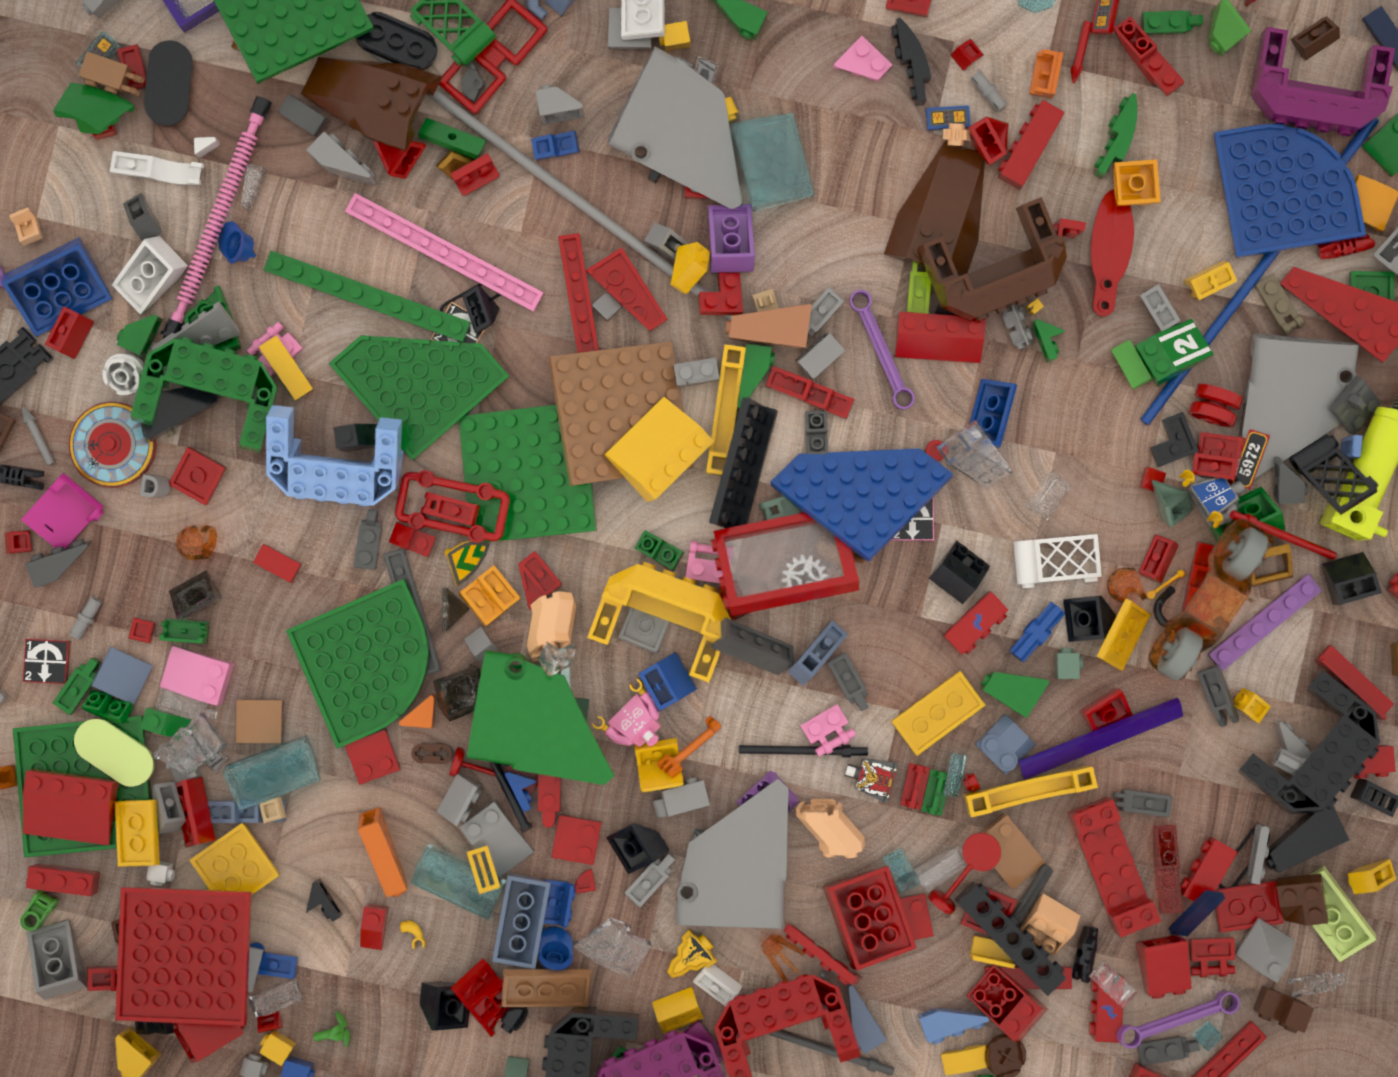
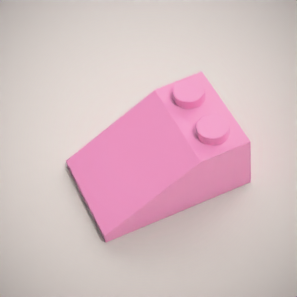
[160,645,235,706]

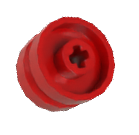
[1188,384,1243,428]

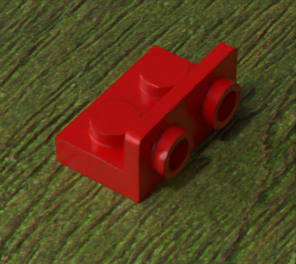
[450,153,500,196]
[1053,218,1086,238]

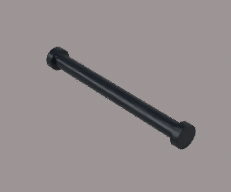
[489,762,533,833]

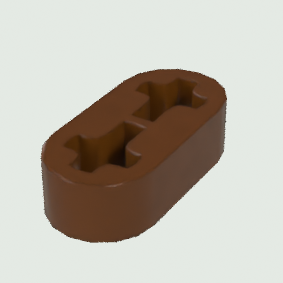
[411,743,453,764]

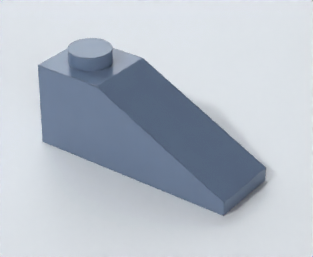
[787,620,848,686]
[847,983,887,1054]

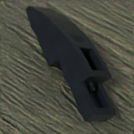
[891,18,931,106]

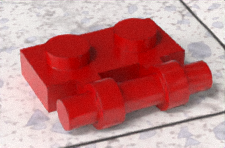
[1189,937,1235,978]

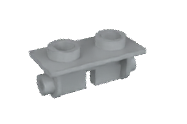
[1002,305,1034,350]

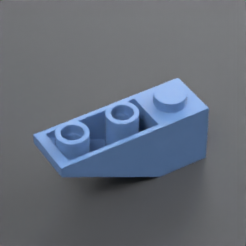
[917,1007,989,1044]

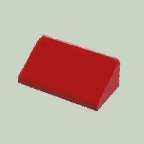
[1138,534,1179,583]

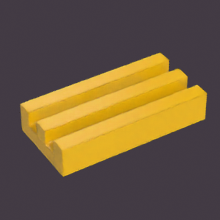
[467,845,500,895]

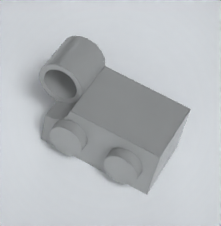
[653,777,710,818]

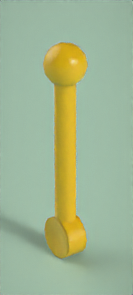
[1146,570,1185,599]

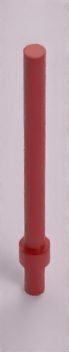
[1229,510,1337,560]

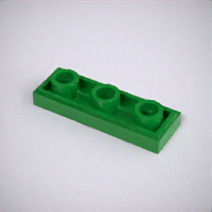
[418,117,486,159]

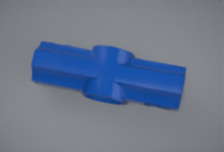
[1009,602,1066,663]

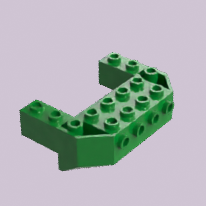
[130,337,277,453]

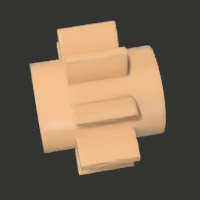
[943,123,970,146]

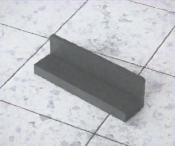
[711,618,794,675]

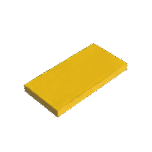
[891,671,986,756]

